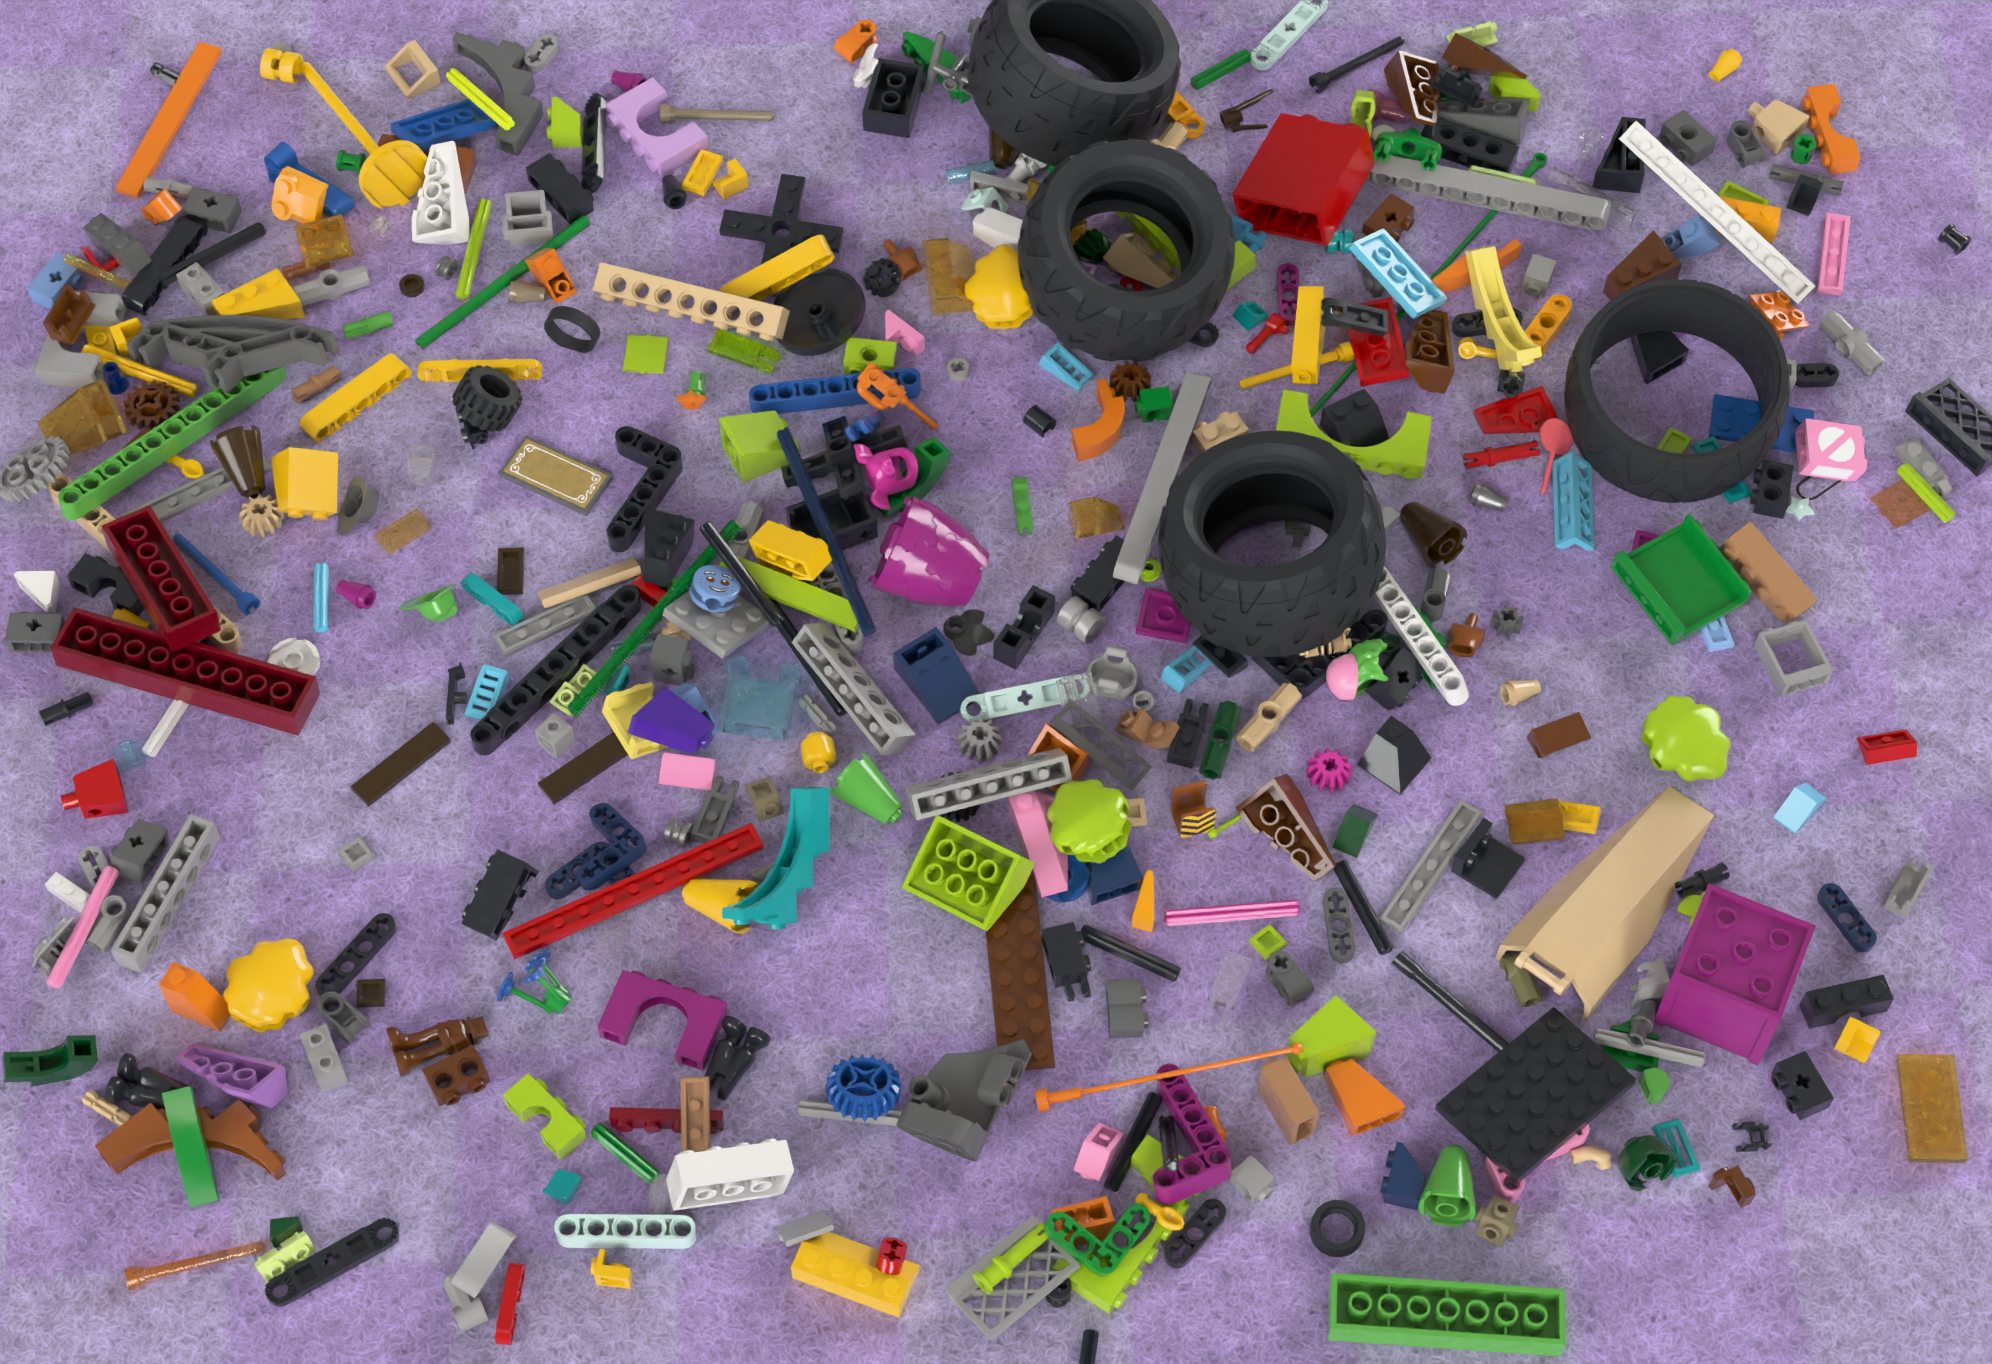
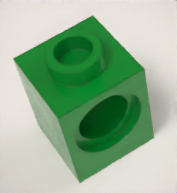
[1135,386,1174,423]

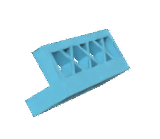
[1552,452,1595,551]

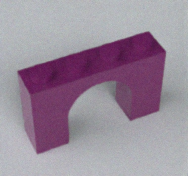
[598,970,727,1071]

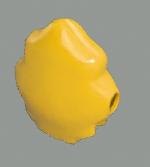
[965,244,1033,329]
[223,938,314,1033]

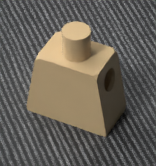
[1747,100,1809,155]

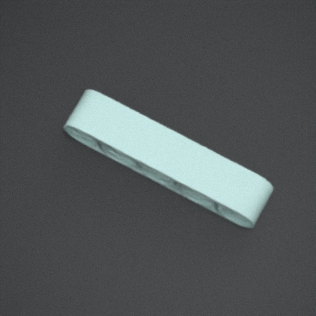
[554,1214,697,1249]

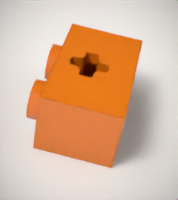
[1051,1196,1115,1247]

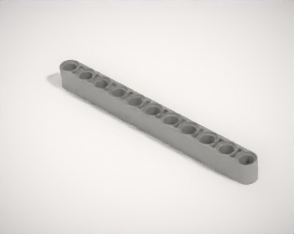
[1365,152,1612,231]
[1113,371,1212,585]

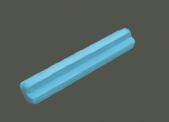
[313,563,329,633]

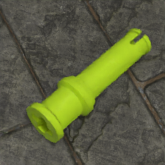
[973,1222,1049,1295]

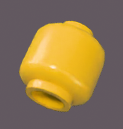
[800,732,837,773]

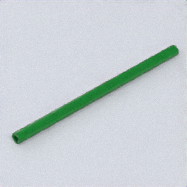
[415,215,590,350]

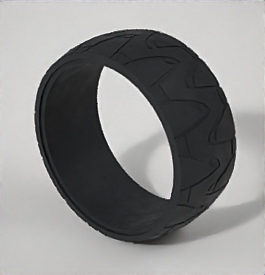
[1564,279,1790,503]

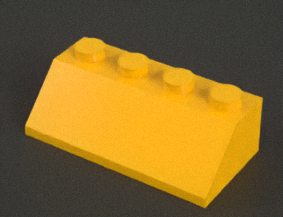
[791,1232,921,1318]

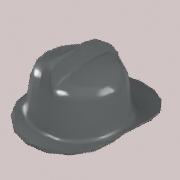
[337,476,380,536]

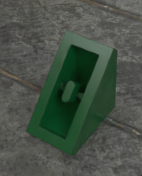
[1332,804,1378,858]

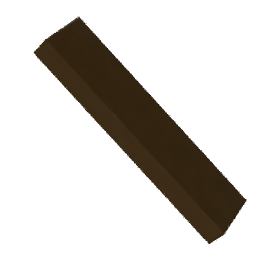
[350,722,451,807]
[538,732,628,805]

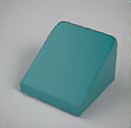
[1232,301,1269,331]
[602,665,630,695]
[543,1169,582,1206]

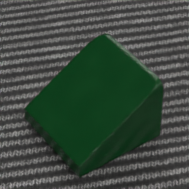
[270,1216,303,1248]

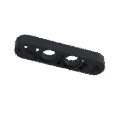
[315,913,396,997]

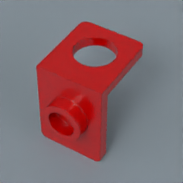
[80,246,119,273]

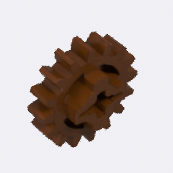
[124,380,180,430]

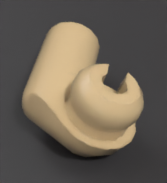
[1569,1145,1612,1170]

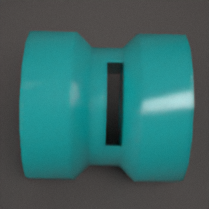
[1326,229,1353,254]

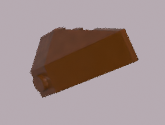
[1235,774,1336,881]

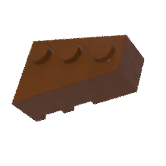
[1603,230,1682,300]

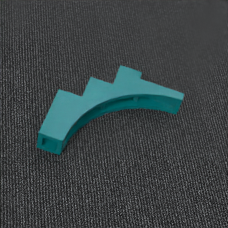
[722,786,830,929]

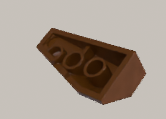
[1442,33,1527,80]
[1384,50,1440,127]
[1404,310,1455,394]

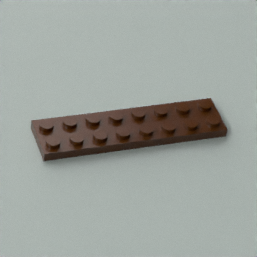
[986,872,1055,1071]

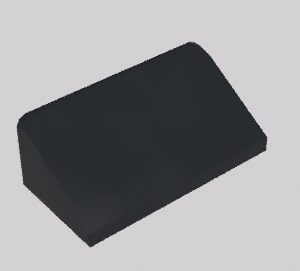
[1193,635,1248,678]

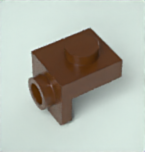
[1709,1165,1756,1208]

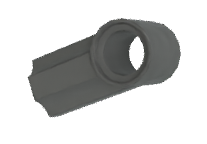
[1420,568,1451,622]

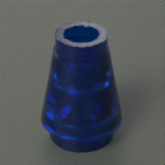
[103,362,129,395]

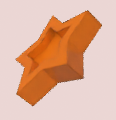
[676,390,706,410]

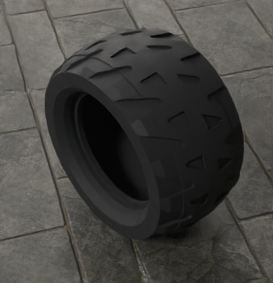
[968,0,1181,167]
[1017,139,1235,362]
[1158,430,1386,657]

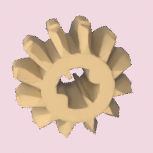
[239,493,284,538]

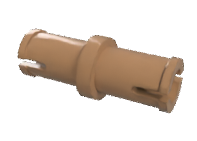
[291,365,342,403]

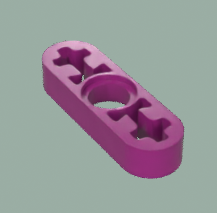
[1276,263,1300,326]

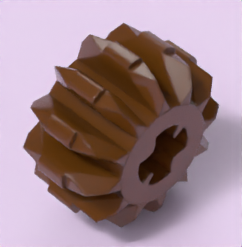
[1109,360,1151,403]

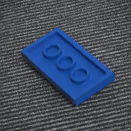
[391,98,498,151]
[1708,394,1814,453]

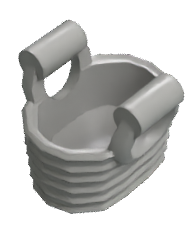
[1087,645,1138,700]

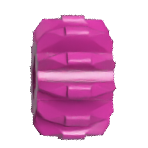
[1306,747,1352,794]

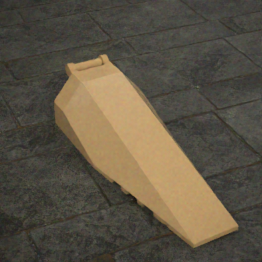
[1496,786,1714,1021]

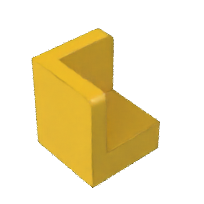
[712,158,749,200]
[109,317,142,357]
[1834,1016,1881,1063]

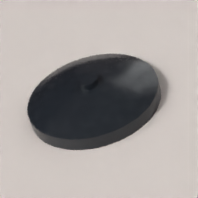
[773,268,866,356]

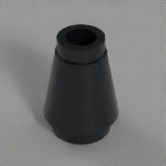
[662,175,687,209]

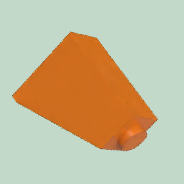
[159,962,230,1032]
[1324,1059,1406,1136]

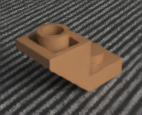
[1114,709,1180,749]

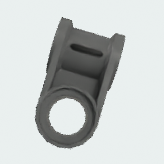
[1727,120,1767,168]
[1266,951,1314,1006]
[318,992,370,1045]

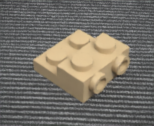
[1192,411,1249,453]

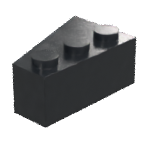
[1592,117,1646,193]
[643,508,695,587]
[461,849,539,941]

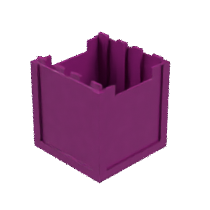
[1654,883,1816,1065]

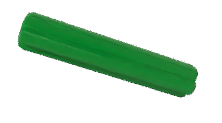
[1190,49,1251,90]
[591,1123,660,1184]

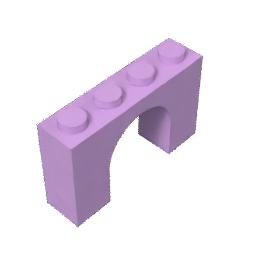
[606,77,709,177]

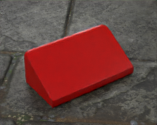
[1857,729,1917,765]

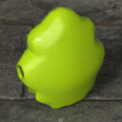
[1642,695,1730,782]
[1047,779,1132,864]

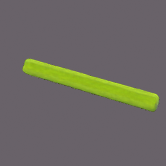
[456,198,491,300]

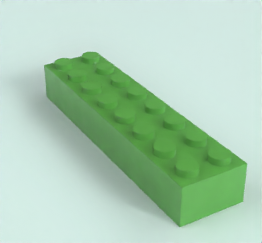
[1327,1273,1566,1357]

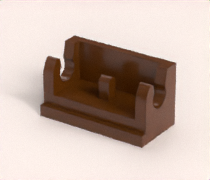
[43,284,95,345]
[1526,712,1591,759]

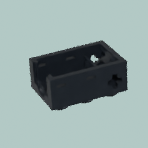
[786,488,878,550]

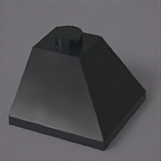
[1357,716,1431,795]

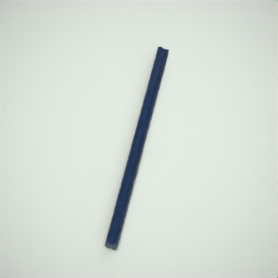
[777,427,876,637]

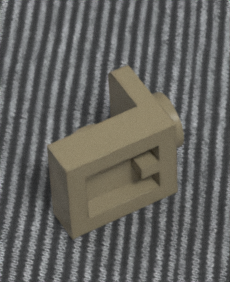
[745,776,784,822]

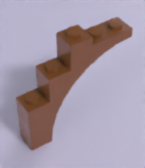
[95,1099,286,1181]

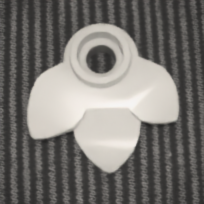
[853,43,878,89]

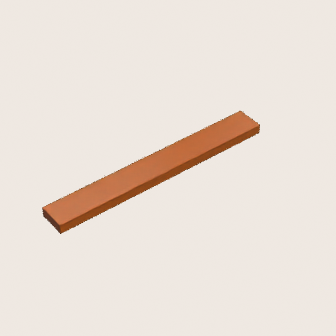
[115,41,222,199]

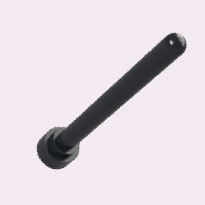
[1309,36,1404,93]

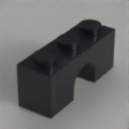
[67,553,145,616]
[993,585,1055,670]
[1799,974,1894,1029]

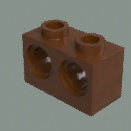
[422,1045,490,1107]

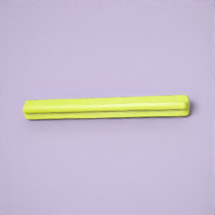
[446,68,515,130]

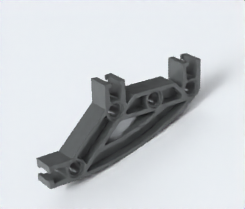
[126,315,339,392]

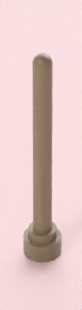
[660,104,775,123]

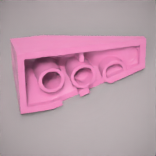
[1008,790,1068,897]

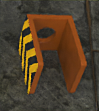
[1170,780,1216,839]

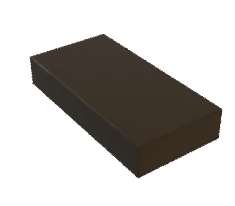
[497,547,525,595]

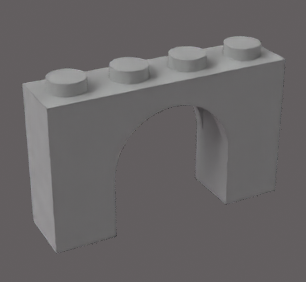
[34,291,127,389]

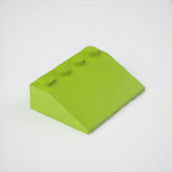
[901,815,1035,931]

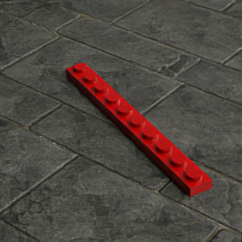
[502,823,764,960]

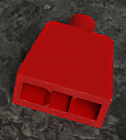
[61,759,129,819]

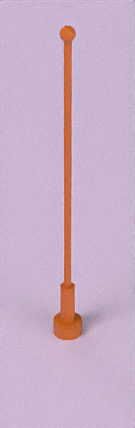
[1035,1043,1302,1112]

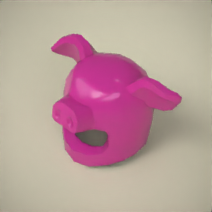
[854,444,918,510]

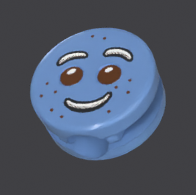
[689,565,741,613]

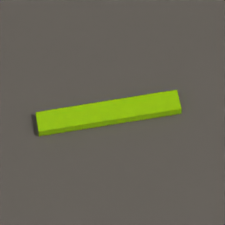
[720,555,859,632]

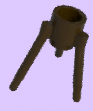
[1219,89,1273,133]

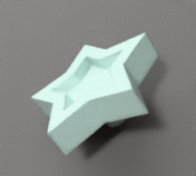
[1786,496,1814,521]

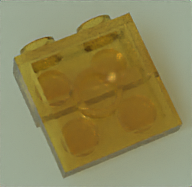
[294,214,354,268]

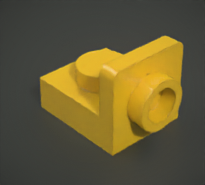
[591,1249,633,1289]

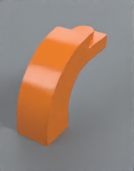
[1071,378,1125,462]

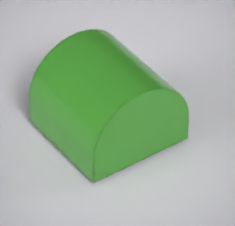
[1639,1068,1670,1105]

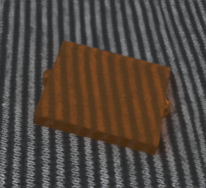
[1870,480,1931,529]

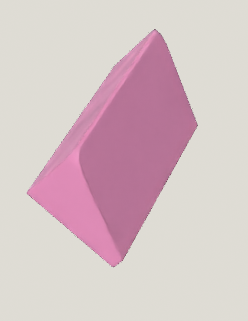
[659,752,716,790]

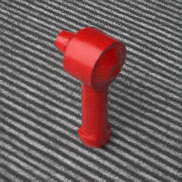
[1246,313,1289,354]

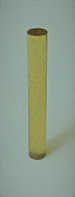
[63,253,131,290]

